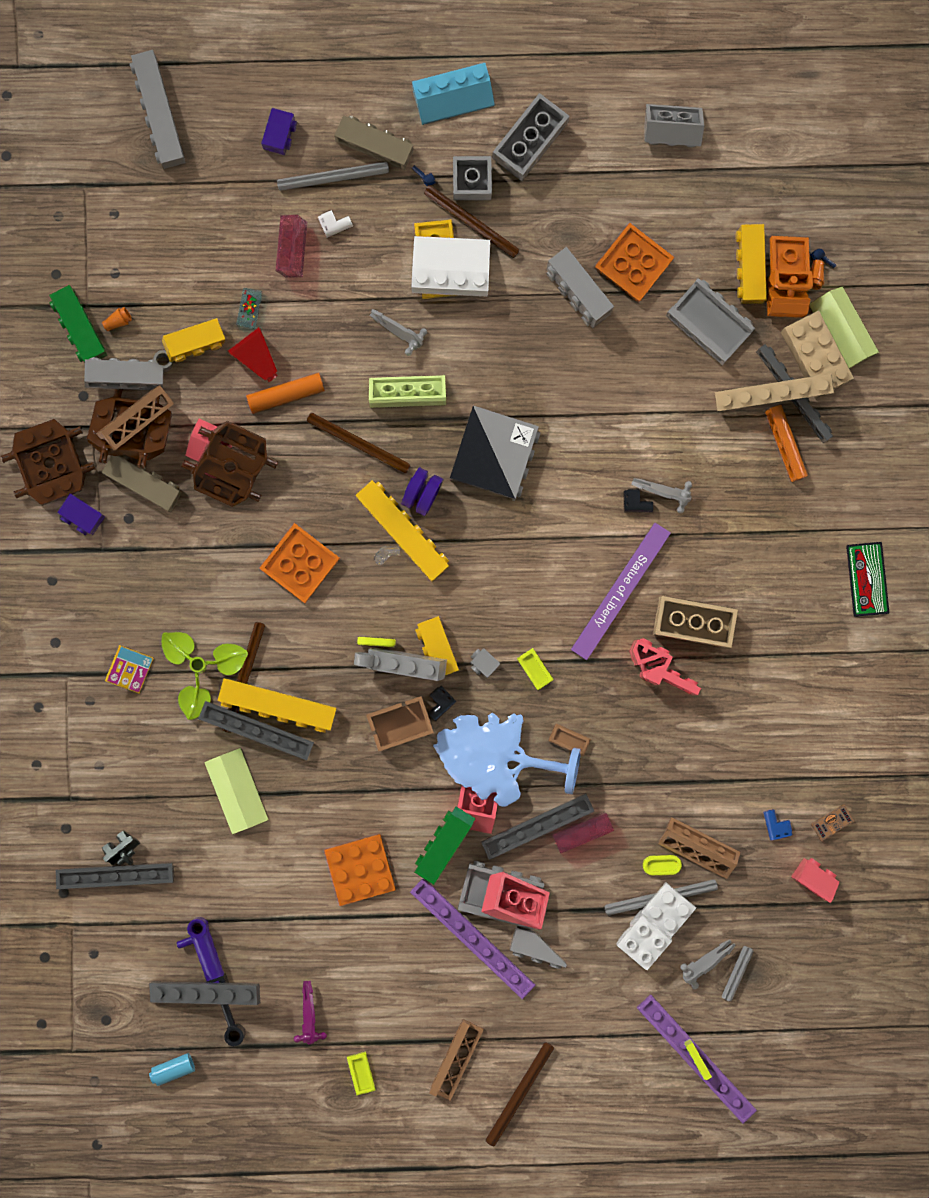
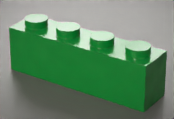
[49,285,108,363]
[414,806,476,885]

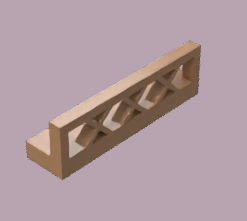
[96,385,174,450]
[658,817,740,879]
[429,1019,484,1101]

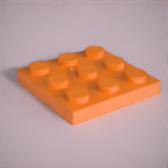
[594,223,674,303]
[259,523,340,604]
[324,834,396,906]

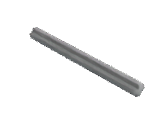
[277,162,389,191]
[605,880,718,915]

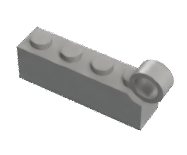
[84,350,173,390]
[354,648,447,681]

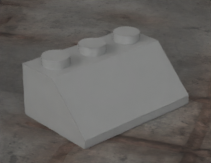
[644,104,704,147]

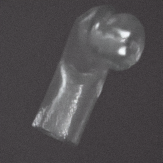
[374,546,400,565]

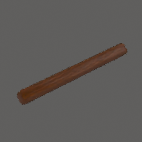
[424,185,519,258]
[307,413,410,473]
[222,622,265,733]
[485,1042,554,1147]

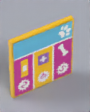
[105,645,154,693]

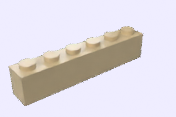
[715,374,834,411]

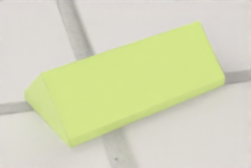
[809,287,879,368]
[369,375,446,408]
[204,748,269,834]

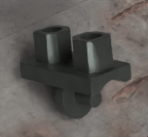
[102,831,140,866]

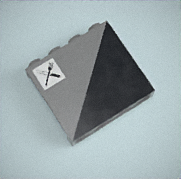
[450,406,541,501]

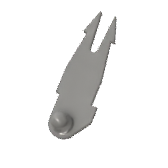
[370,309,427,356]
[632,478,692,513]
[680,940,735,989]

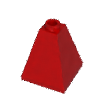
[228,327,278,382]

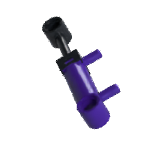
[177,917,246,1047]

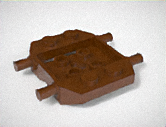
[87,389,172,469]
[1,419,96,506]
[181,421,278,507]

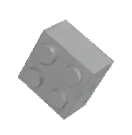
[453,156,492,200]

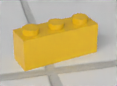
[162,318,225,363]
[415,616,459,676]

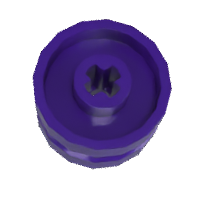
[401,467,444,516]

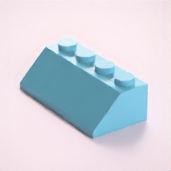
[412,63,495,125]

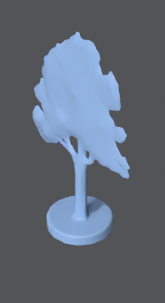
[433,713,581,807]

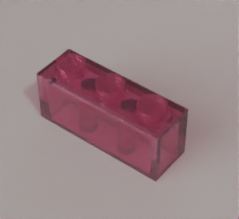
[275,215,307,278]
[552,812,614,854]

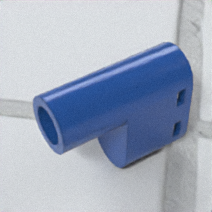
[763,809,792,840]

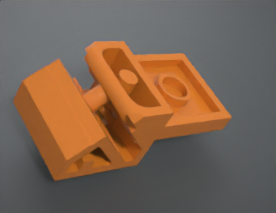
[766,236,813,318]

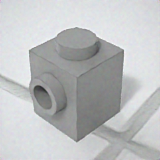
[470,648,500,678]

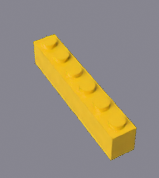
[355,480,449,582]
[217,678,336,733]

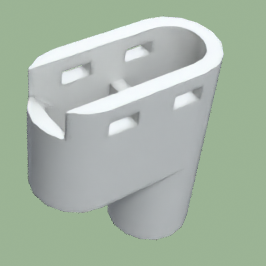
[318,210,353,238]

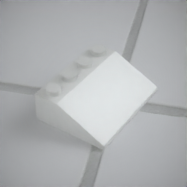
[411,236,490,297]

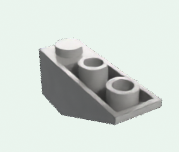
[510,926,567,969]

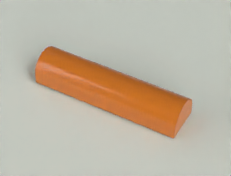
[246,372,325,414]
[765,405,808,482]

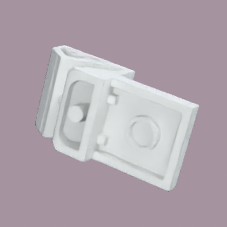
[617,882,696,970]

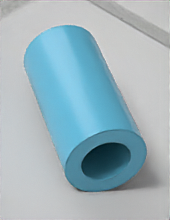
[149,1053,195,1086]

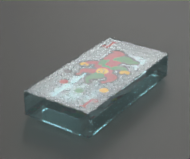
[236,288,263,329]

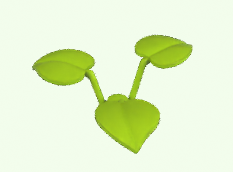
[161,632,248,720]

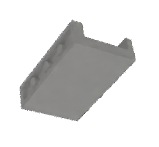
[666,278,755,365]
[458,861,545,929]

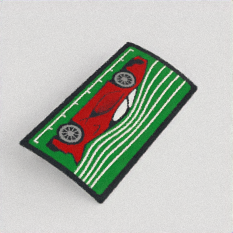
[846,542,889,617]

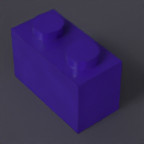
[261,108,297,155]
[57,494,106,535]

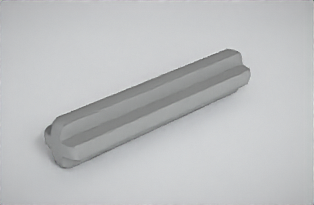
[722,946,753,1002]

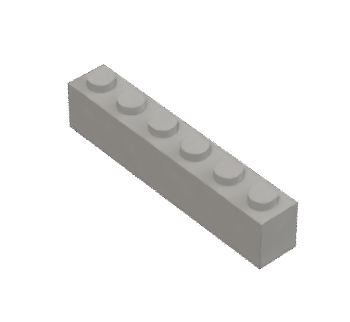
[130,50,186,169]

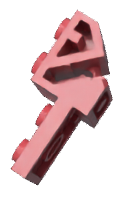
[629,638,701,695]

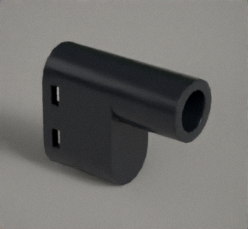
[624,489,653,513]
[428,685,456,721]

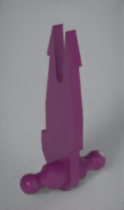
[294,981,327,1044]

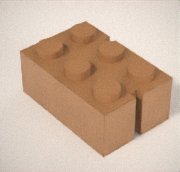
[366,696,434,752]

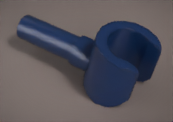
[412,165,436,187]
[810,249,836,269]

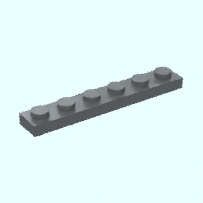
[756,344,833,443]
[198,701,314,760]
[481,793,594,860]
[56,863,174,889]
[149,981,261,1005]

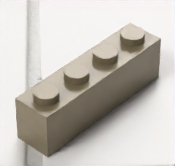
[334,115,414,171]
[102,455,182,513]

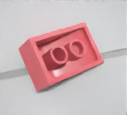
[481,872,550,930]

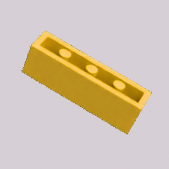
[736,224,766,304]

